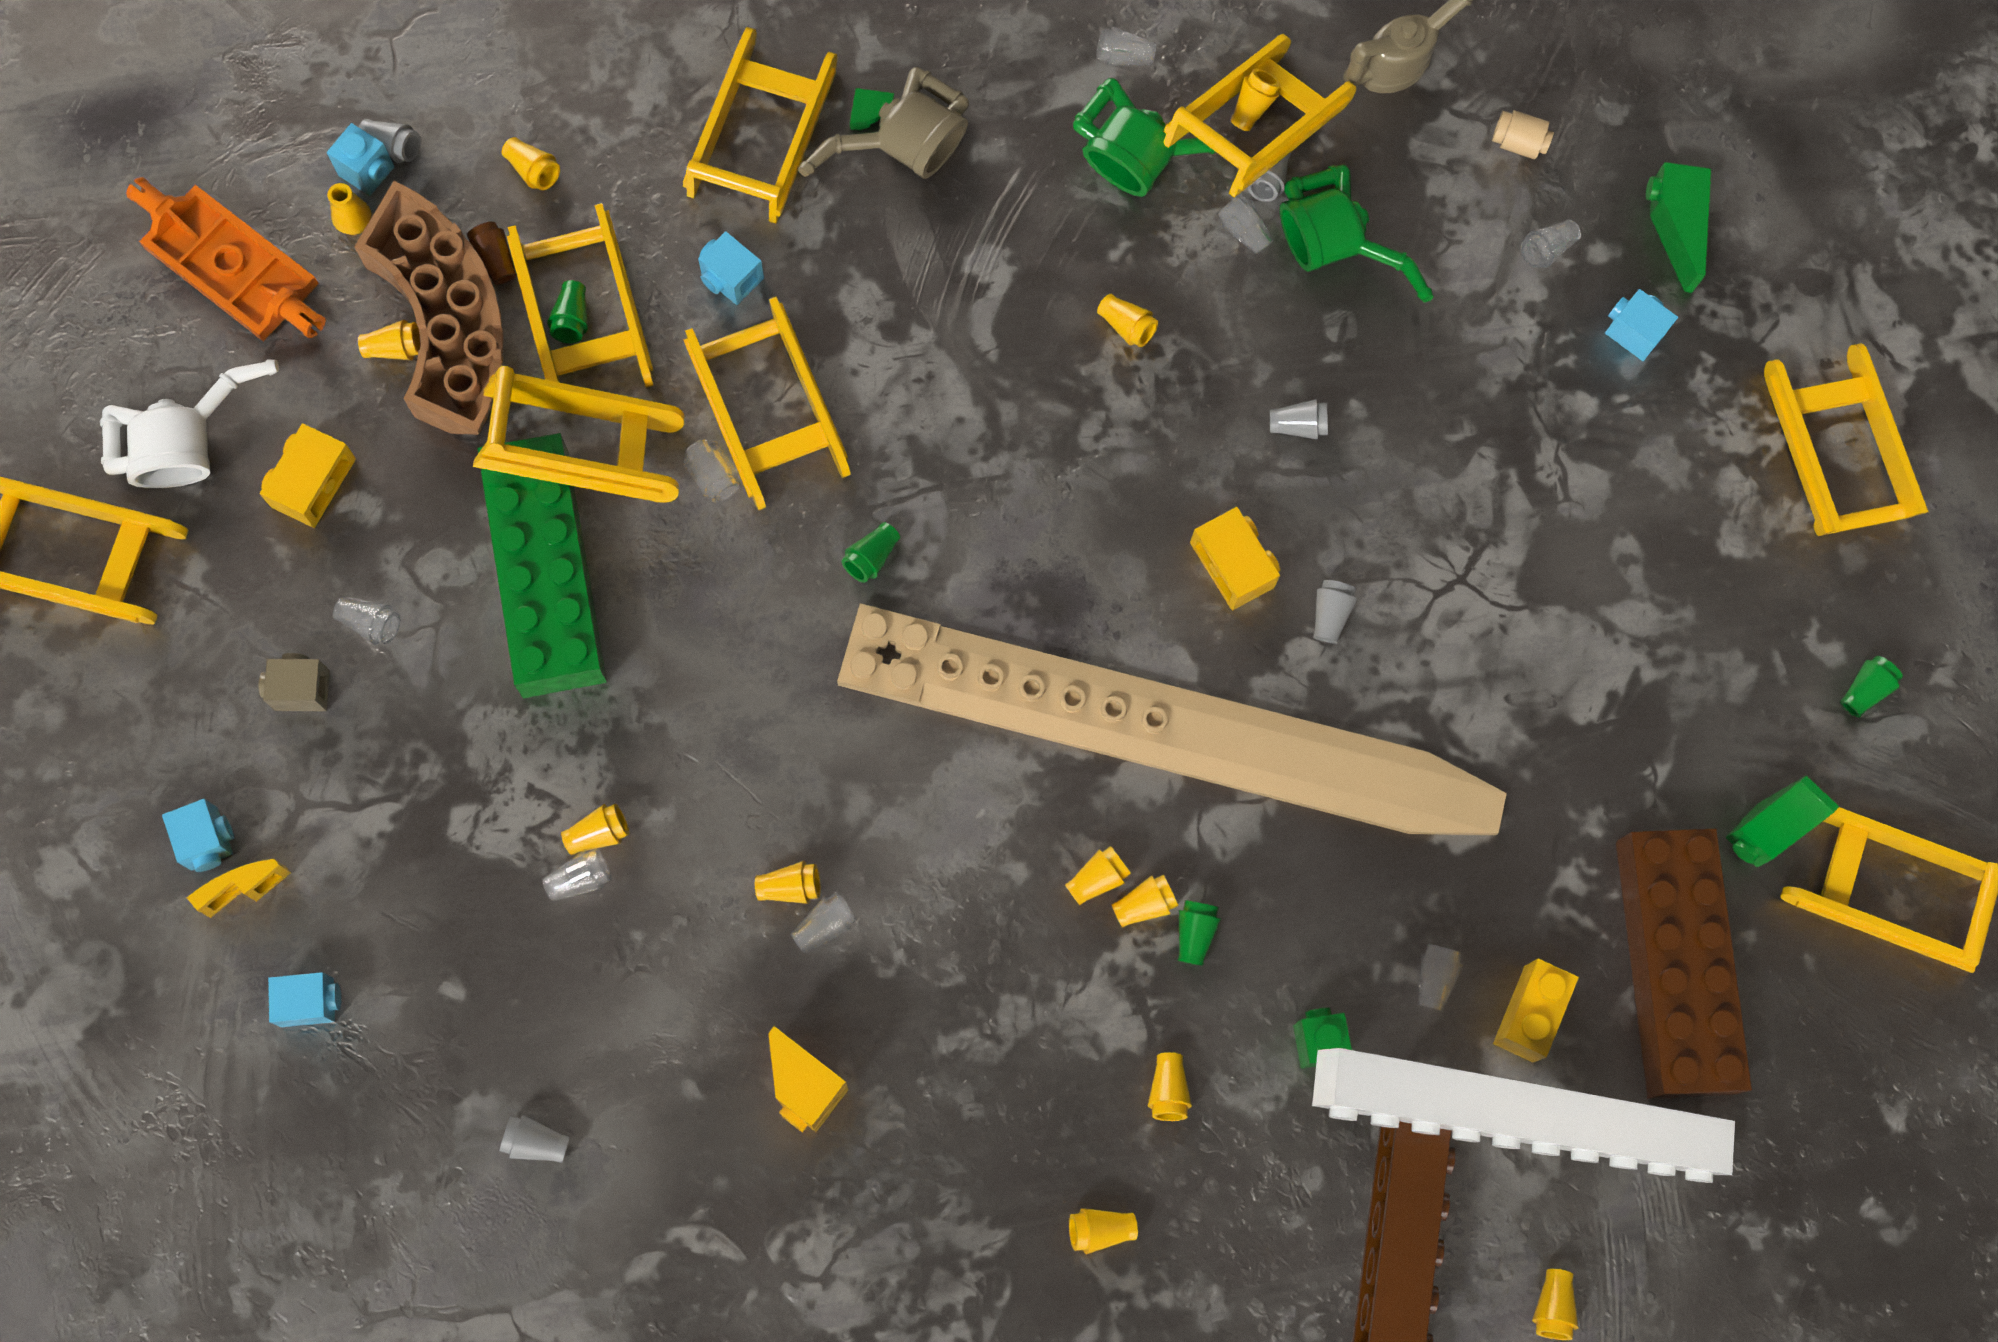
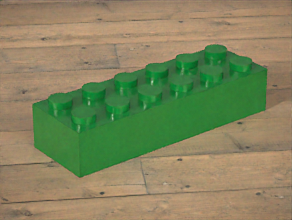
[477,433,607,699]

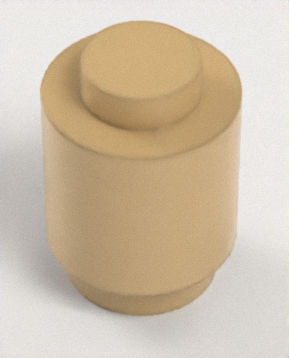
[1492,110,1554,160]

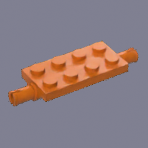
[126,177,326,342]

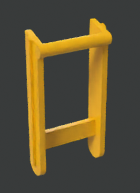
[683,27,837,224]
[1163,34,1356,198]
[507,203,654,388]
[683,297,851,511]
[1764,343,1928,536]
[473,366,685,503]
[0,477,189,624]
[1780,807,1998,973]

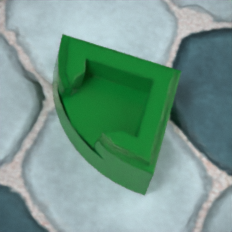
[850,88,895,130]

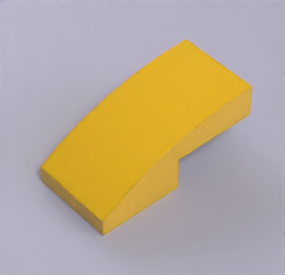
[186,859,291,918]

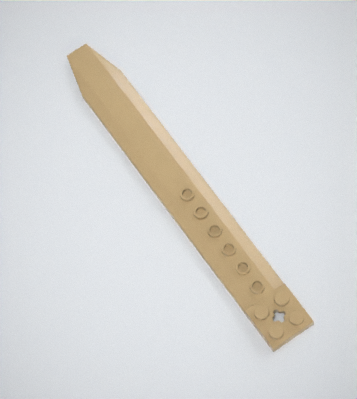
[837,603,1507,835]

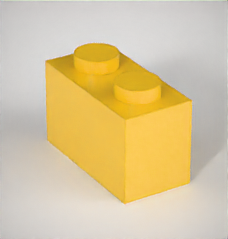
[259,423,356,528]
[1190,507,1280,611]
[1493,958,1579,1063]

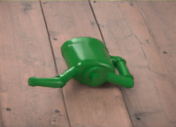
[1073,78,1253,197]
[1279,165,1434,302]

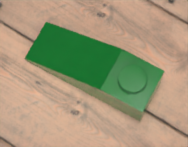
[1646,162,1711,293]
[1725,776,1839,867]

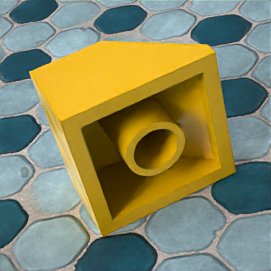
[768,1026,849,1133]

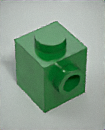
[1293,1007,1352,1069]

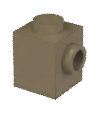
[259,653,330,711]

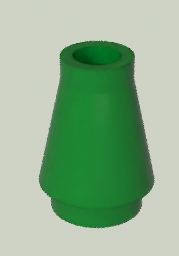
[547,280,588,343]
[841,522,900,583]
[1840,656,1903,718]
[1178,900,1221,966]

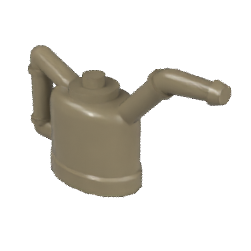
[1343,0,1473,93]
[798,67,969,179]

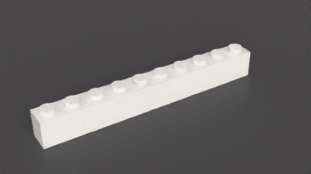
[1312,1048,1735,1183]

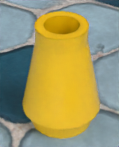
[1230,69,1280,131]
[502,137,560,190]
[327,183,372,235]
[1097,294,1158,347]
[358,320,420,360]
[561,804,630,855]
[1065,846,1131,905]
[754,861,821,904]
[1111,874,1179,928]
[1148,1052,1192,1121]
[1069,1208,1138,1254]
[1532,1269,1578,1340]

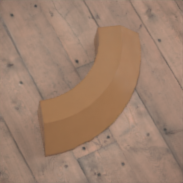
[354,181,503,435]

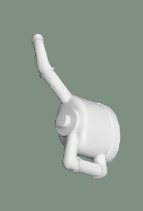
[100,359,279,488]

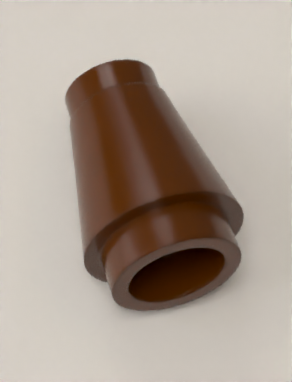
[467,221,516,285]

